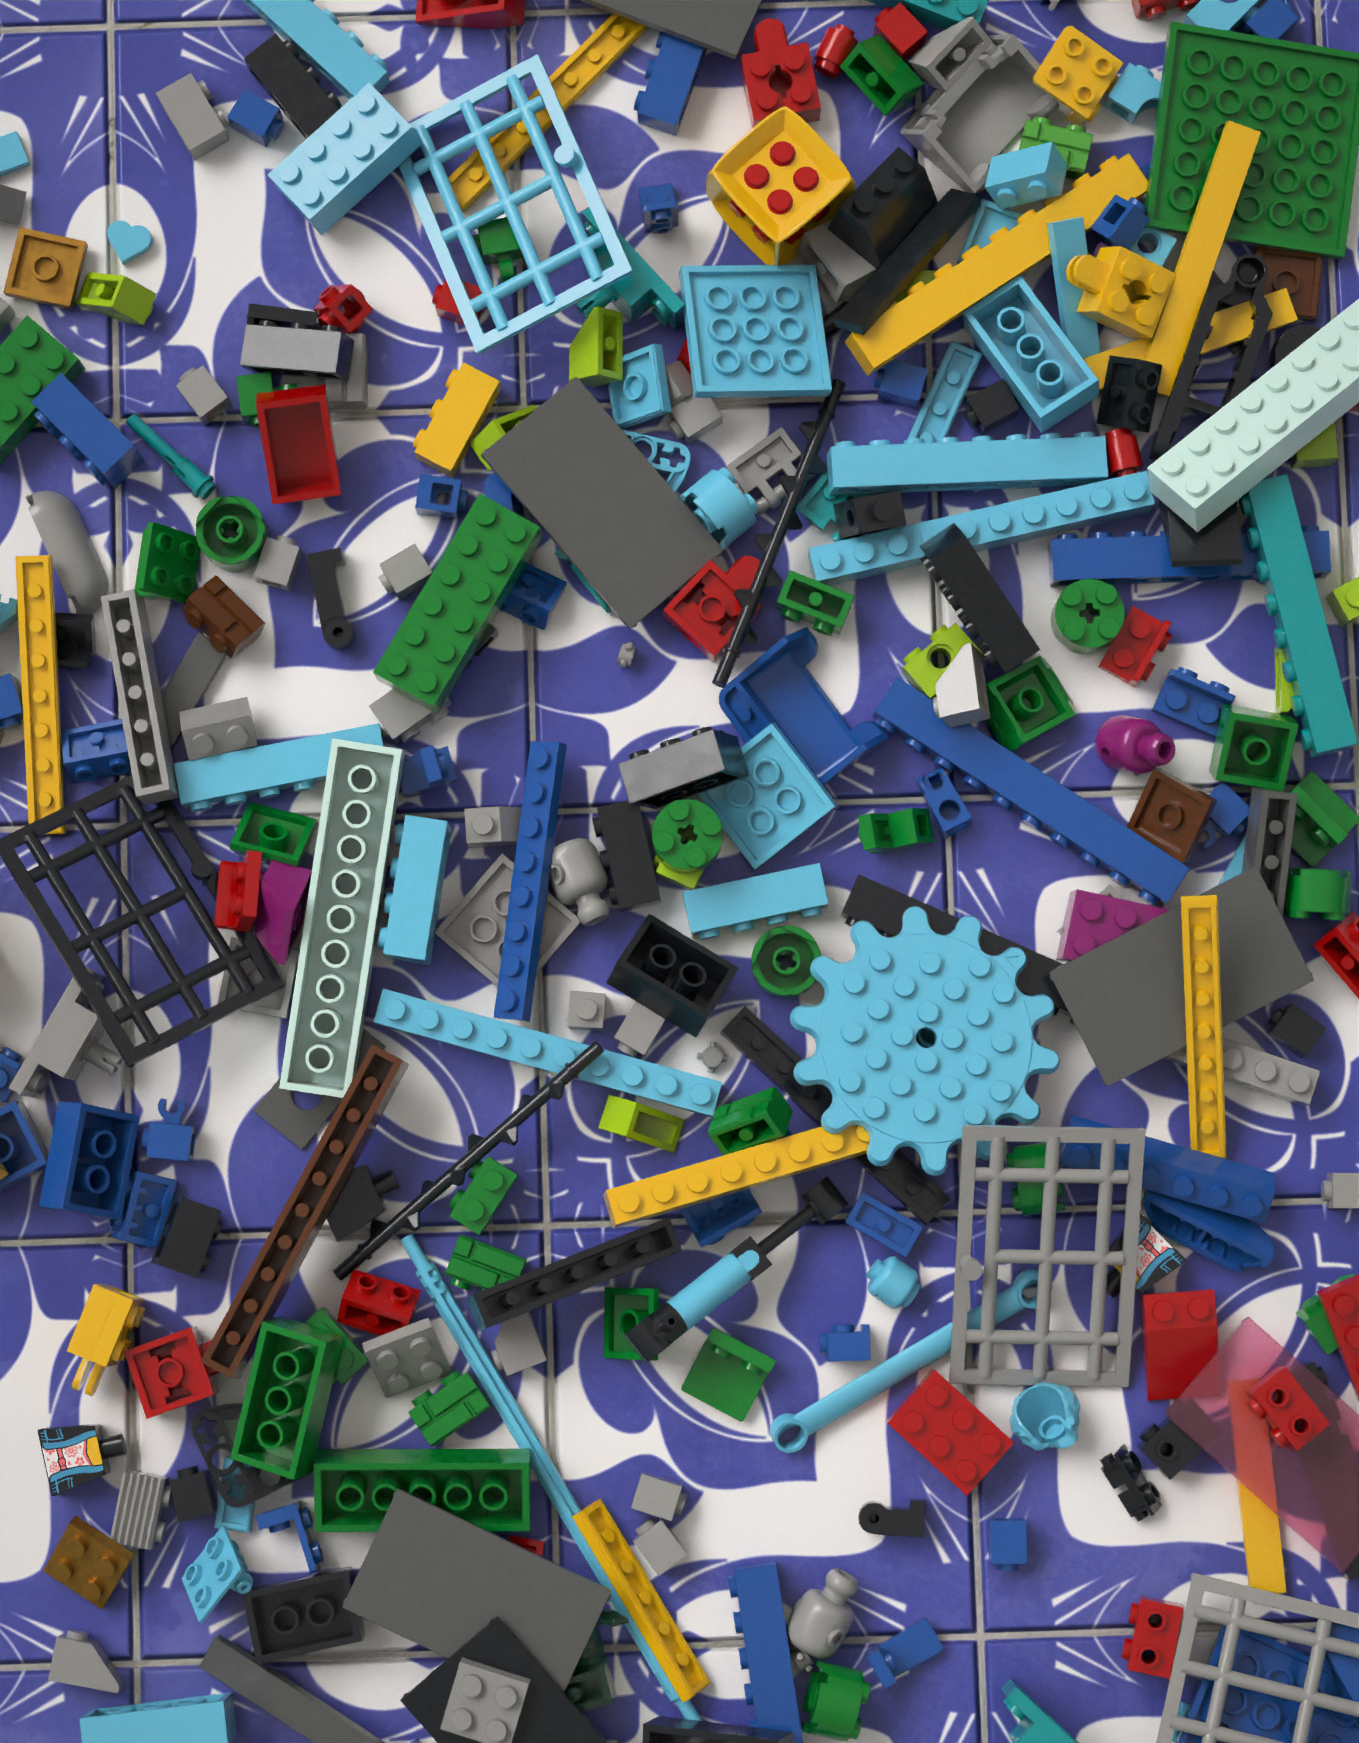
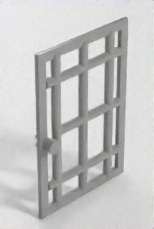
[949,1125,1146,1388]
[1156,1573,1359,1743]

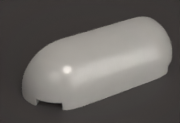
[26,490,108,615]

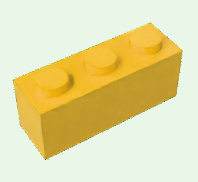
[413,362,501,478]

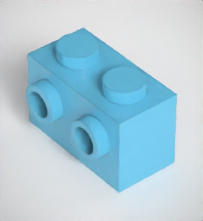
[985,141,1068,210]

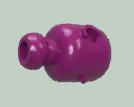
[1095,715,1176,776]

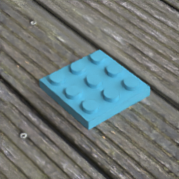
[698,723,838,870]

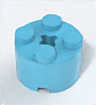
[679,467,759,549]

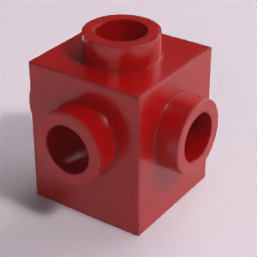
[313,284,373,334]

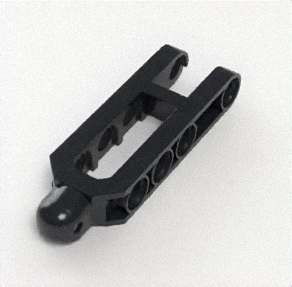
[1149,254,1273,460]

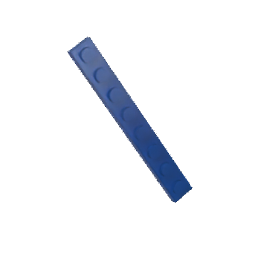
[494,741,567,1022]

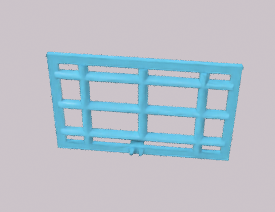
[399,54,634,355]

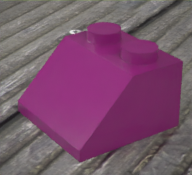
[254,860,312,965]

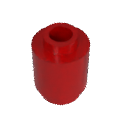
[813,24,858,79]
[1104,428,1143,477]

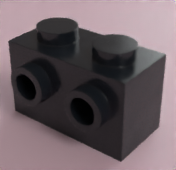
[151,1196,222,1278]
[1137,1398,1222,1480]

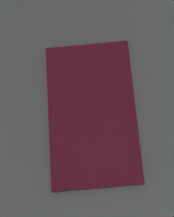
[1164,1317,1359,1573]

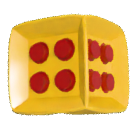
[706,106,855,266]

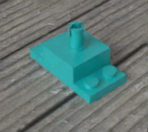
[575,207,685,331]
[1001,1679,1079,1743]

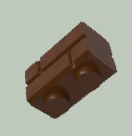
[182,575,265,659]

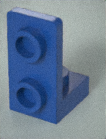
[638,183,678,234]
[255,1501,324,1574]
[865,1618,943,1689]

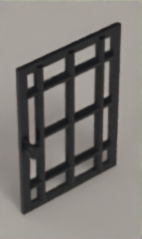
[0,775,285,1068]

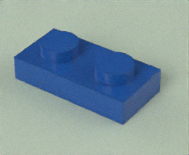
[844,1192,923,1258]

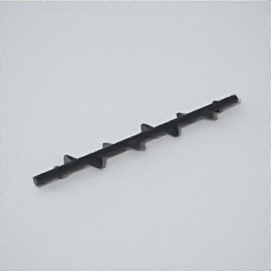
[712,379,845,688]
[333,1041,604,1281]

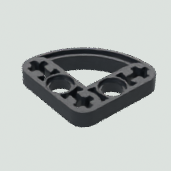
[191,1403,317,1509]

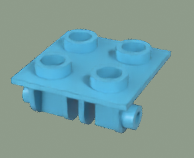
[181,1525,253,1623]

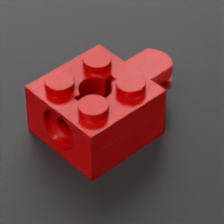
[740,18,821,129]
[663,555,761,663]
[124,1326,220,1419]

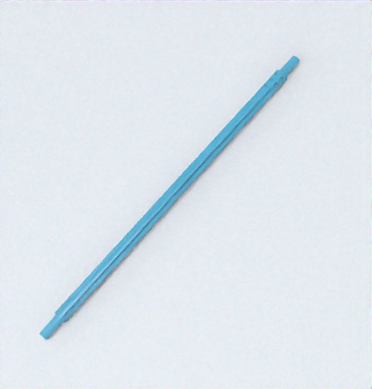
[400,1233,703,1721]

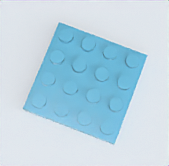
[679,265,832,398]

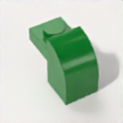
[858,808,935,853]

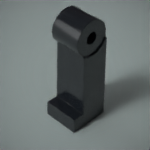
[306,547,355,650]

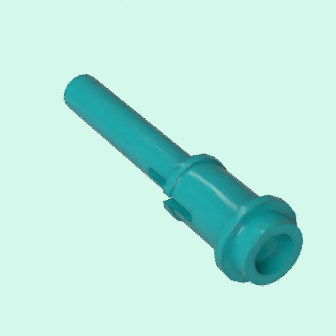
[126,414,217,500]

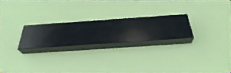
[834,188,981,335]

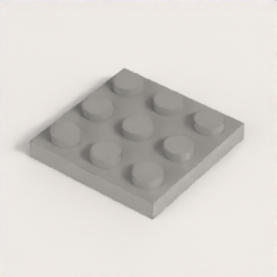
[434,853,581,987]

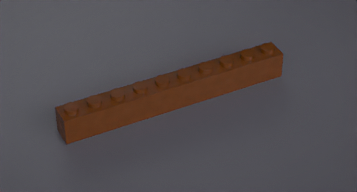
[200,1044,409,1379]

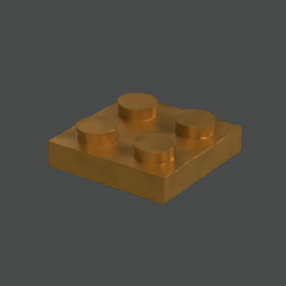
[3,227,88,310]
[43,1516,135,1609]

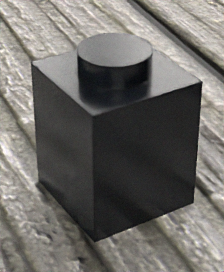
[963,379,1020,435]
[1266,1003,1327,1058]
[169,1465,217,1522]

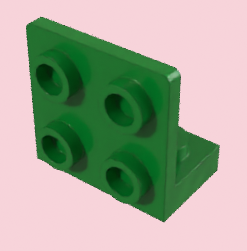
[681,1327,776,1422]

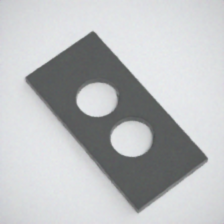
[253,1028,386,1150]

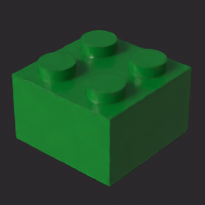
[1209,704,1299,791]

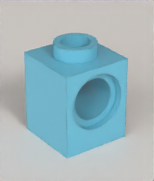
[1129,228,1177,267]

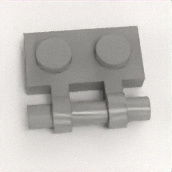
[726,427,816,515]

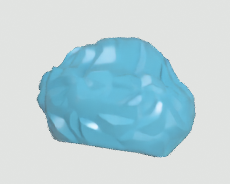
[1009,1382,1080,1450]

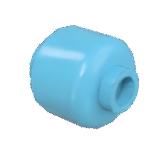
[866,1256,921,1309]

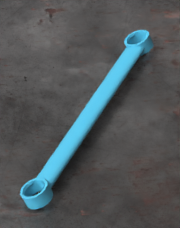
[770,1269,1038,1453]

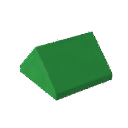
[230,802,316,868]
[604,1287,659,1361]

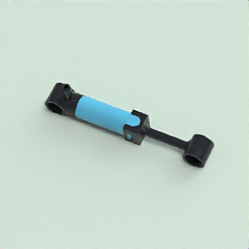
[624,1176,849,1364]

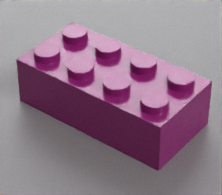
[1056,889,1169,962]

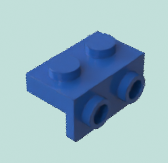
[680,1189,762,1247]

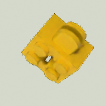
[1066,246,1176,338]
[67,1283,146,1396]

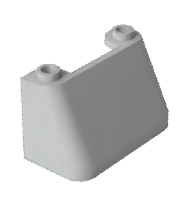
[900,34,1059,194]

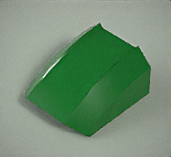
[986,655,1076,752]

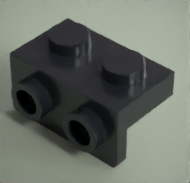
[55,612,96,670]

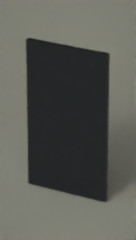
[400,1616,609,1743]

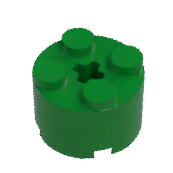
[196,496,270,572]
[1051,579,1125,654]
[652,799,723,874]
[1283,867,1352,920]
[751,925,821,998]
[1006,1142,1066,1217]
[802,1661,870,1742]

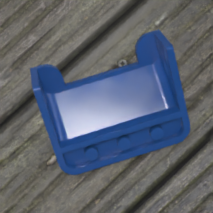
[719,627,889,786]

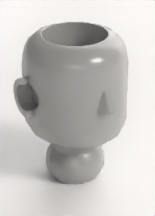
[549,838,610,926]
[786,1568,858,1659]

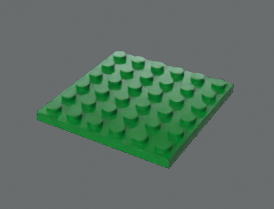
[1145,22,1359,259]

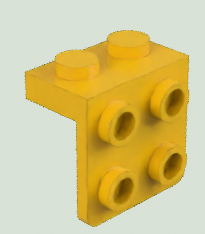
[1033,26,1123,125]

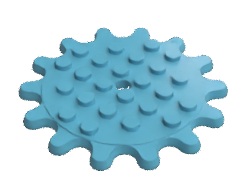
[790,906,1060,1176]

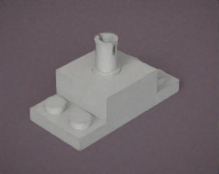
[9,967,123,1098]

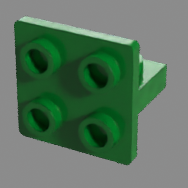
[135,522,200,604]
[1290,771,1359,867]

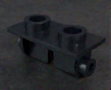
[1100,1444,1162,1522]

